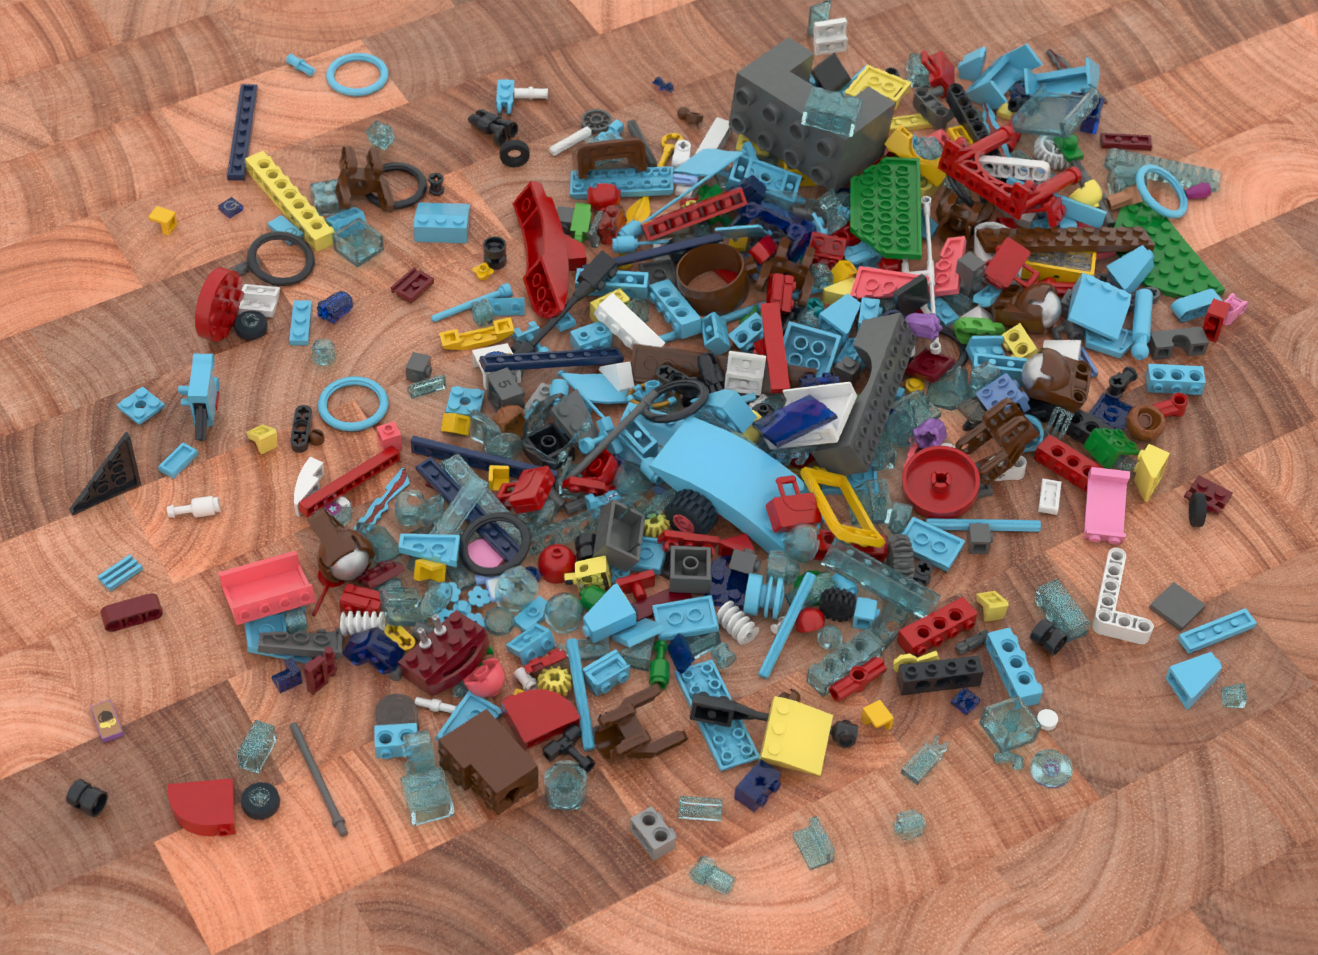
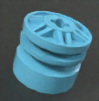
[743,573,785,619]

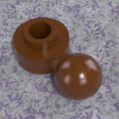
[677,107,704,125]

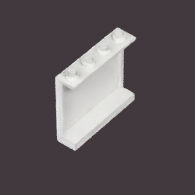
[762,382,857,449]

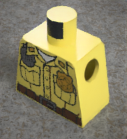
[565,556,612,593]

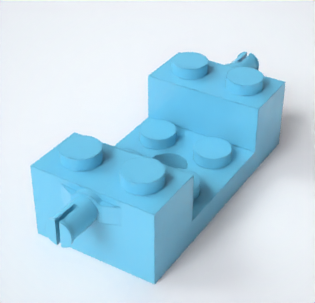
[717,155,806,213]

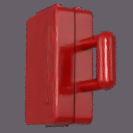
[921,50,955,99]
[983,237,1040,291]
[496,466,556,514]
[765,475,822,534]

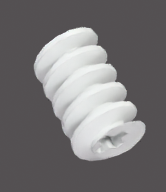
[716,601,759,645]
[340,611,385,637]

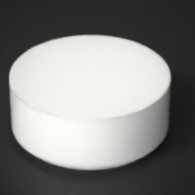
[1036,709,1058,731]

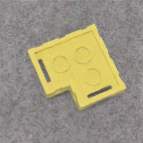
[843,64,911,111]

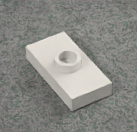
[1038,478,1061,515]

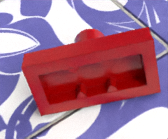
[615,569,655,601]

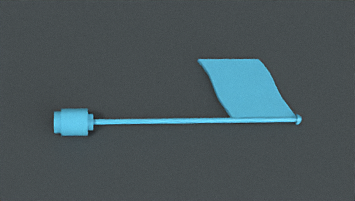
[617,149,747,239]
[612,225,772,254]
[558,370,664,485]

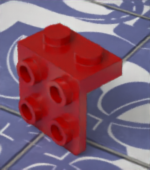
[1023,195,1066,227]

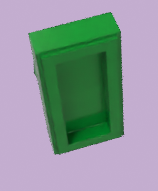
[1053,133,1084,163]

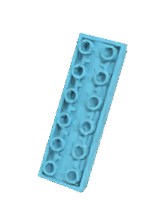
[570,166,673,199]
[675,659,760,771]

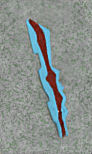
[982,102,1011,158]
[354,468,410,535]

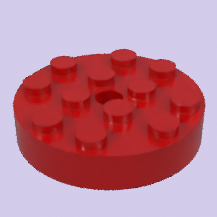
[195,267,244,342]
[902,446,980,519]

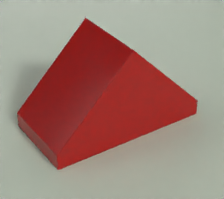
[718,533,757,560]

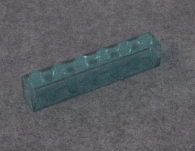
[821,537,941,619]

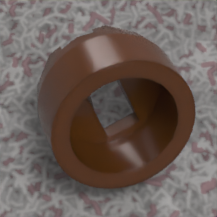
[309,429,325,446]

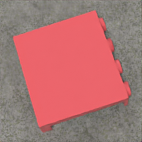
[218,550,316,625]

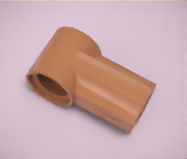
[1106,185,1143,211]

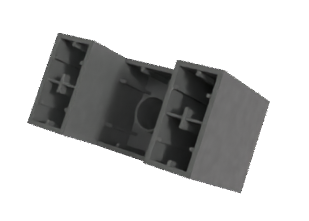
[728,37,896,193]

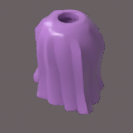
[905,313,942,341]
[912,418,947,449]

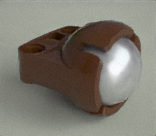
[992,282,1062,335]
[1021,348,1091,413]
[307,508,375,583]

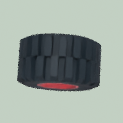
[664,489,718,535]

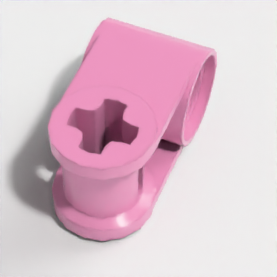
[1224,293,1248,325]

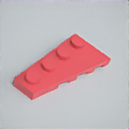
[850,266,929,300]

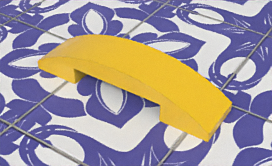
[439,317,515,350]

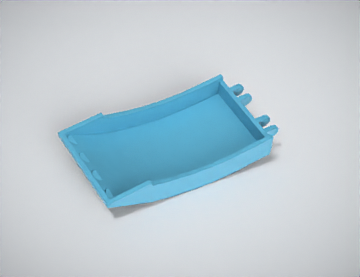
[648,416,825,560]

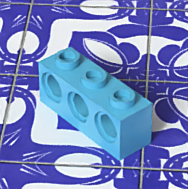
[1145,364,1206,395]

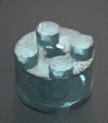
[495,566,539,612]
[544,760,587,810]

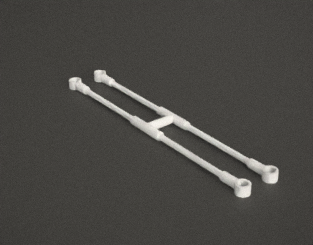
[902,196,941,357]

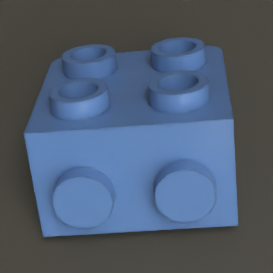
[976,373,1031,414]

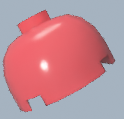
[463,658,505,698]

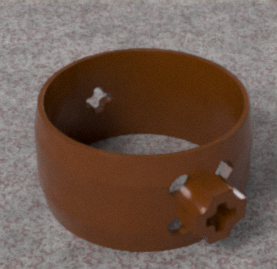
[676,243,758,317]

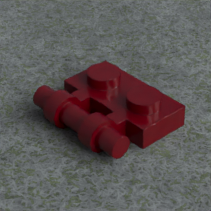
[1184,475,1233,515]
[356,559,405,589]
[304,646,337,695]

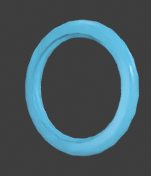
[326,53,389,97]
[1136,164,1188,219]
[317,376,389,432]

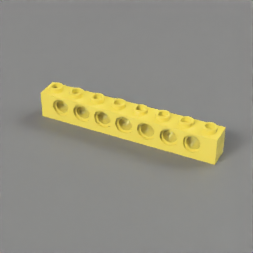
[245,151,335,252]

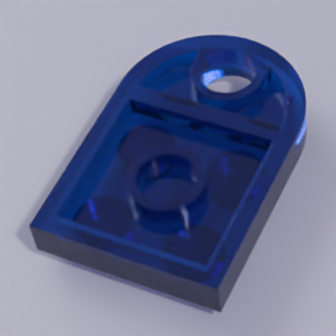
[704,555,749,610]

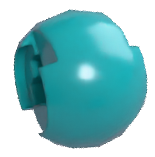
[803,297,825,320]

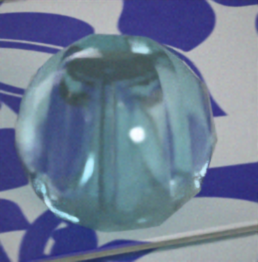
[817,625,843,650]

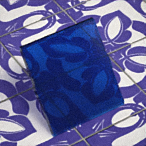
[752,394,838,448]

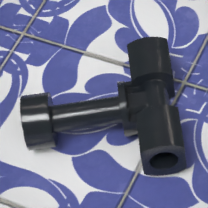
[542,724,596,774]

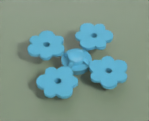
[434,582,490,627]

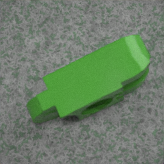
[570,202,592,244]
[952,317,1007,344]

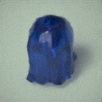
[316,291,354,324]

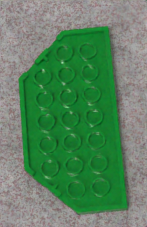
[850,157,922,260]
[1114,200,1225,299]

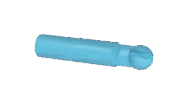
[1131,289,1153,360]

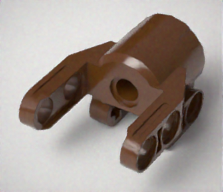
[335,146,394,213]
[935,188,995,243]
[754,237,816,307]
[955,398,1040,485]
[592,684,688,764]

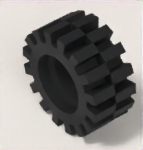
[819,587,857,622]

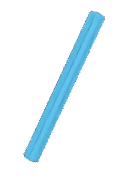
[926,518,1041,532]
[758,572,816,679]
[566,638,595,751]

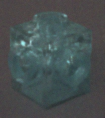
[365,120,396,150]

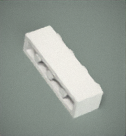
[594,293,665,350]

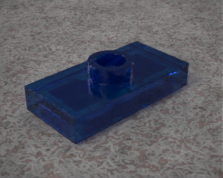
[668,633,695,674]

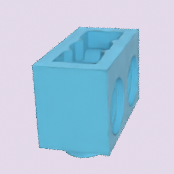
[728,312,764,354]
[374,723,419,759]

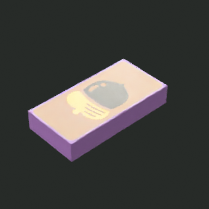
[90,700,124,743]

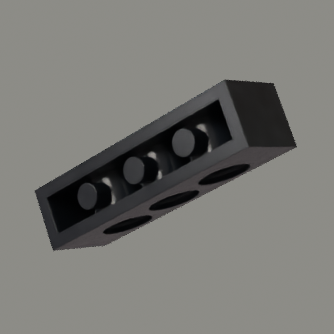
[1038,408,1114,444]
[896,655,984,696]

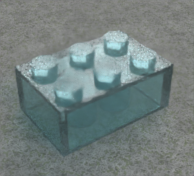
[801,86,863,137]

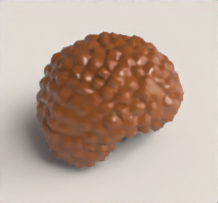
[1126,403,1166,441]
[491,405,529,445]

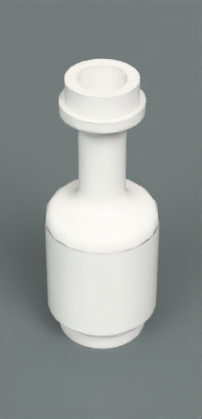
[167,496,221,518]

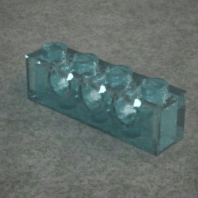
[806,629,885,697]

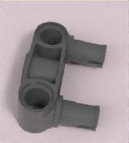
[913,86,955,129]

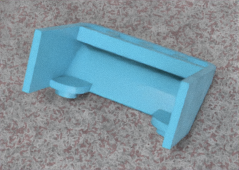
[965,43,1043,110]
[1024,57,1100,102]

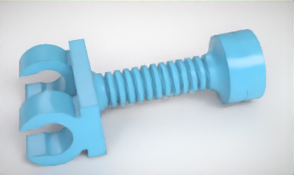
[512,321,551,352]

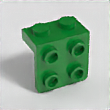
[1083,428,1140,469]

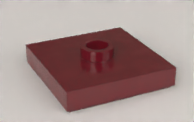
[904,349,955,383]

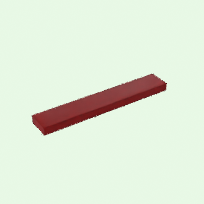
[760,303,790,393]

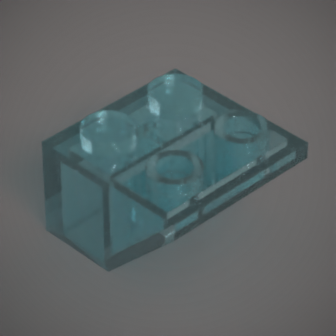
[848,479,892,525]

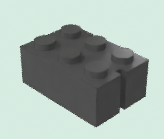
[593,499,646,573]

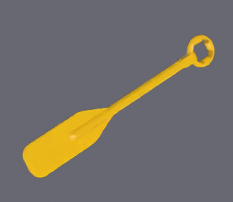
[614,133,684,241]

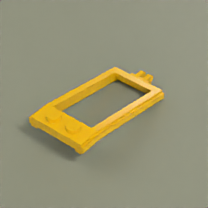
[800,466,885,548]

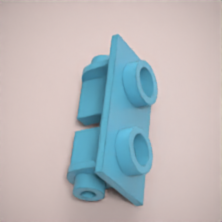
[488,298,525,316]

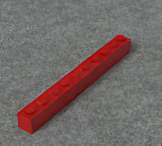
[298,446,400,517]

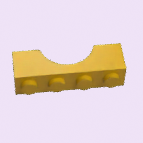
[884,125,947,187]

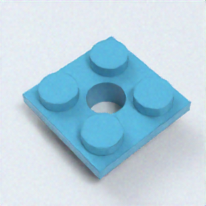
[445,386,485,418]
[116,387,165,425]

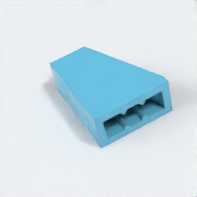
[1106,245,1154,293]
[816,293,861,346]
[582,583,636,643]
[1166,652,1222,710]

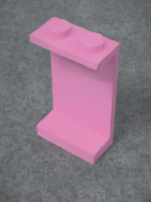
[1084,467,1130,545]

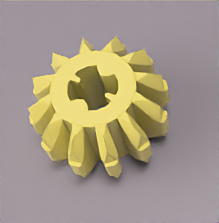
[643,509,670,538]
[537,665,572,697]

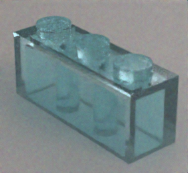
[1035,579,1091,643]

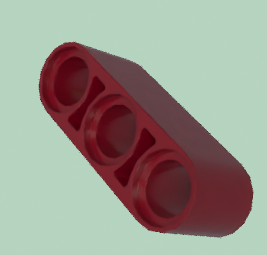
[100,593,163,632]

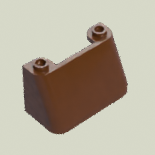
[572,137,647,179]

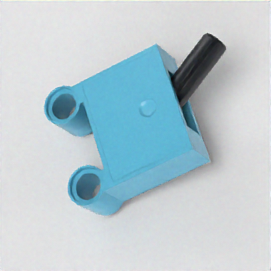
[178,353,219,441]

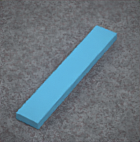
[1006,177,1107,228]

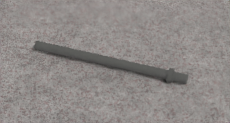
[565,389,659,480]
[290,722,348,837]

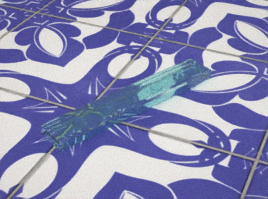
[442,453,522,544]
[406,474,489,572]

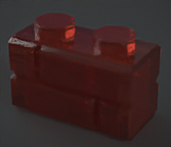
[596,205,627,245]

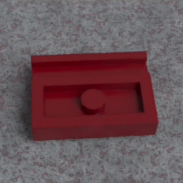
[391,267,434,304]

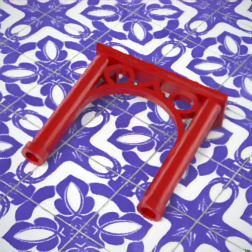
[937,125,1082,220]

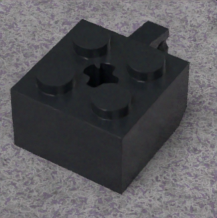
[522,423,575,470]

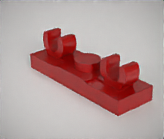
[657,530,719,558]

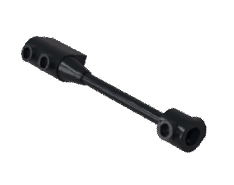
[510,250,618,354]
[689,692,858,748]

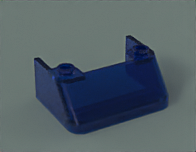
[730,200,817,263]

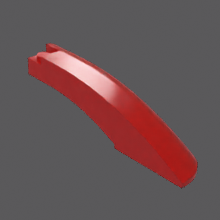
[512,181,569,319]

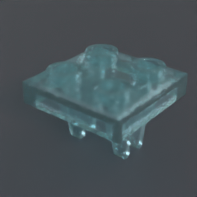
[890,389,942,433]

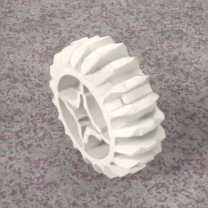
[1033,131,1072,171]

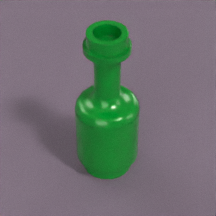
[649,640,670,690]

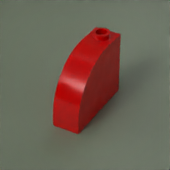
[501,689,580,750]
[167,778,236,837]

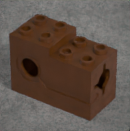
[438,709,538,816]

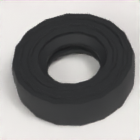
[499,140,530,167]
[1189,492,1207,527]

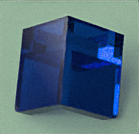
[271,657,303,694]

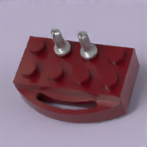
[398,610,490,696]

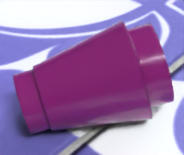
[1184,182,1211,199]

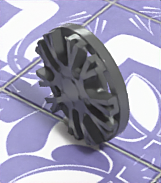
[581,109,612,134]

